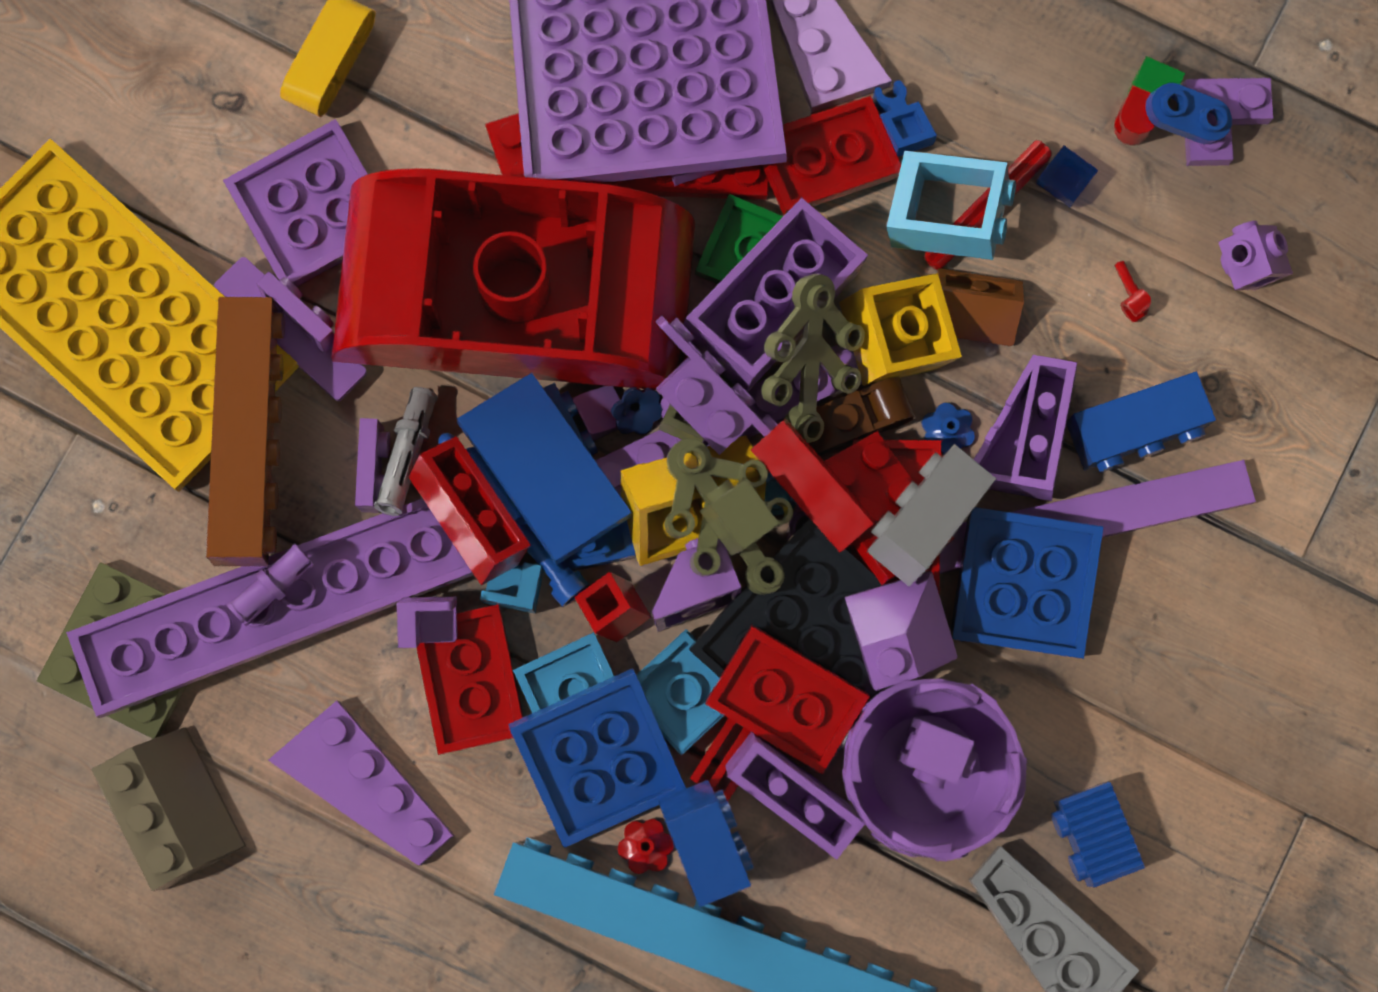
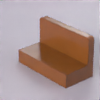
[937,268,1024,346]

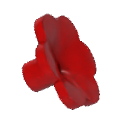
[618,819,674,874]

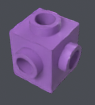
[1218,221,1293,290]

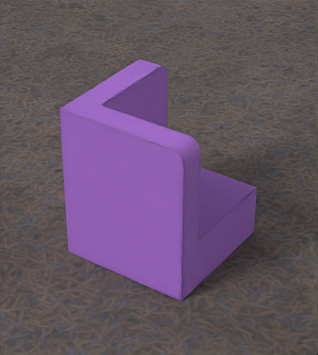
[397,597,458,648]

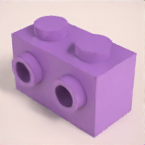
[897,717,977,789]

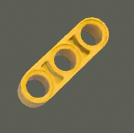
[280,0,376,117]

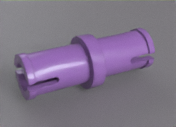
[227,544,315,626]

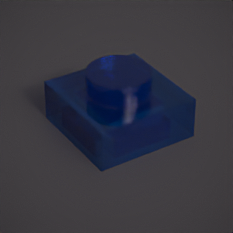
[1036,145,1098,208]

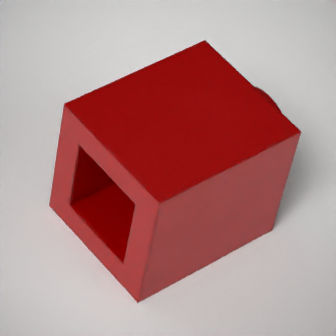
[574,571,652,643]

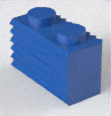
[1051,782,1145,888]

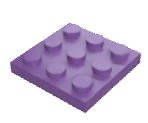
[223,119,368,287]

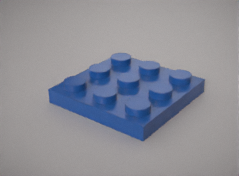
[950,507,1104,659]
[508,668,686,848]

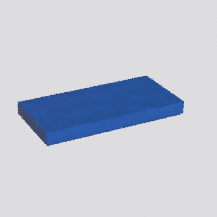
[457,373,632,565]

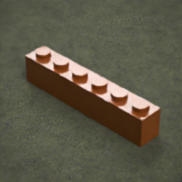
[206,297,285,566]

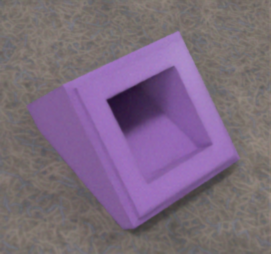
[572,386,620,441]

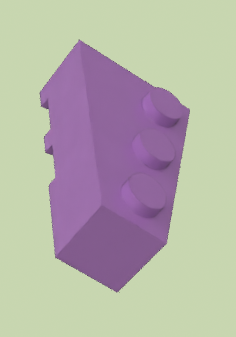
[974,355,1077,501]

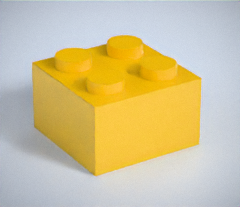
[839,273,962,386]

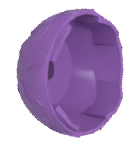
[842,679,1027,861]

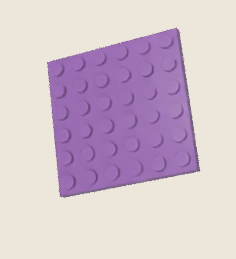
[509,0,787,183]

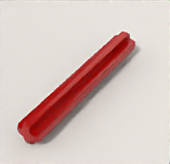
[923,140,1052,271]

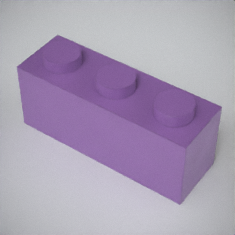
[725,732,865,860]

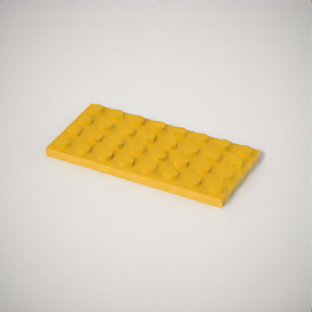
[0,138,299,492]

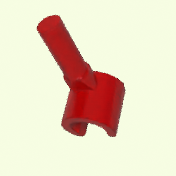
[1114,261,1151,322]

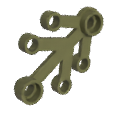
[761,274,865,443]
[664,439,793,595]

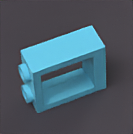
[886,151,1016,260]

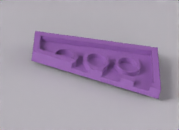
[268,700,455,866]

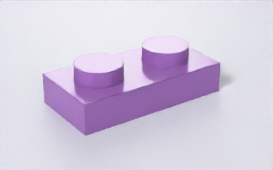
[355,418,390,513]

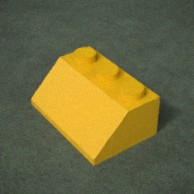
[621,435,766,566]

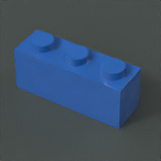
[1067,371,1216,473]

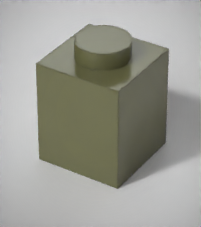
[700,478,779,556]

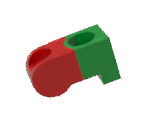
[1114,56,1185,146]

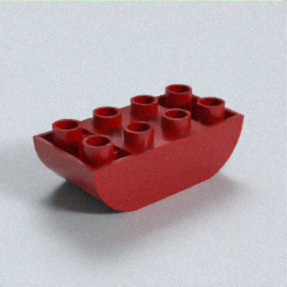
[331,168,695,390]

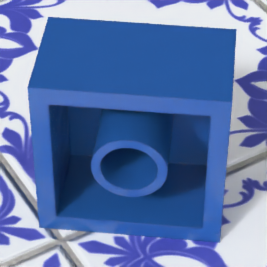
[658,780,754,907]

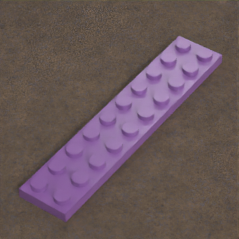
[66,498,474,718]

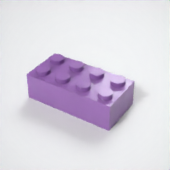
[683,198,868,392]

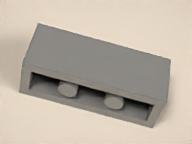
[867,444,996,586]

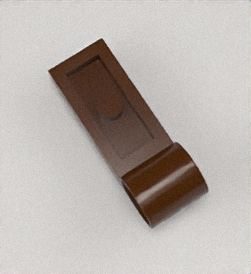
[778,377,915,456]

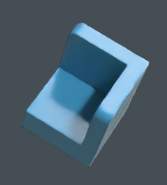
[480,562,544,614]

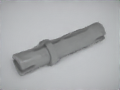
[374,387,438,516]

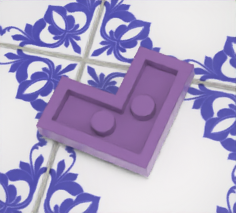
[1182,78,1273,166]

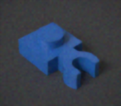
[872,80,937,157]

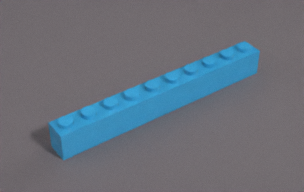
[494,837,937,992]

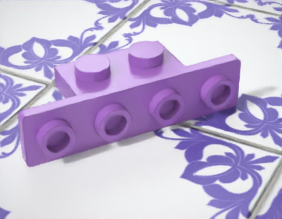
[214,257,367,402]
[655,316,778,455]

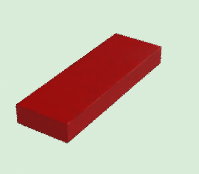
[751,419,876,552]

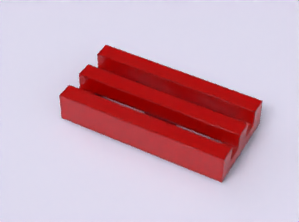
[689,718,751,801]

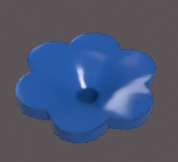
[922,403,975,455]

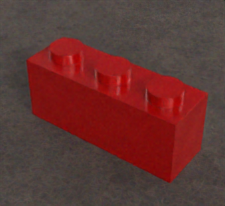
[409,436,531,586]

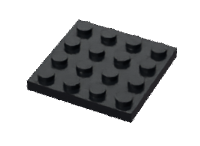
[689,517,893,760]

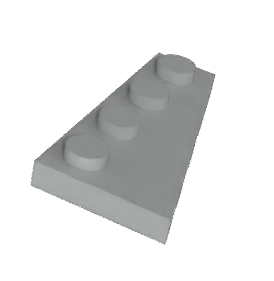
[969,846,1140,992]

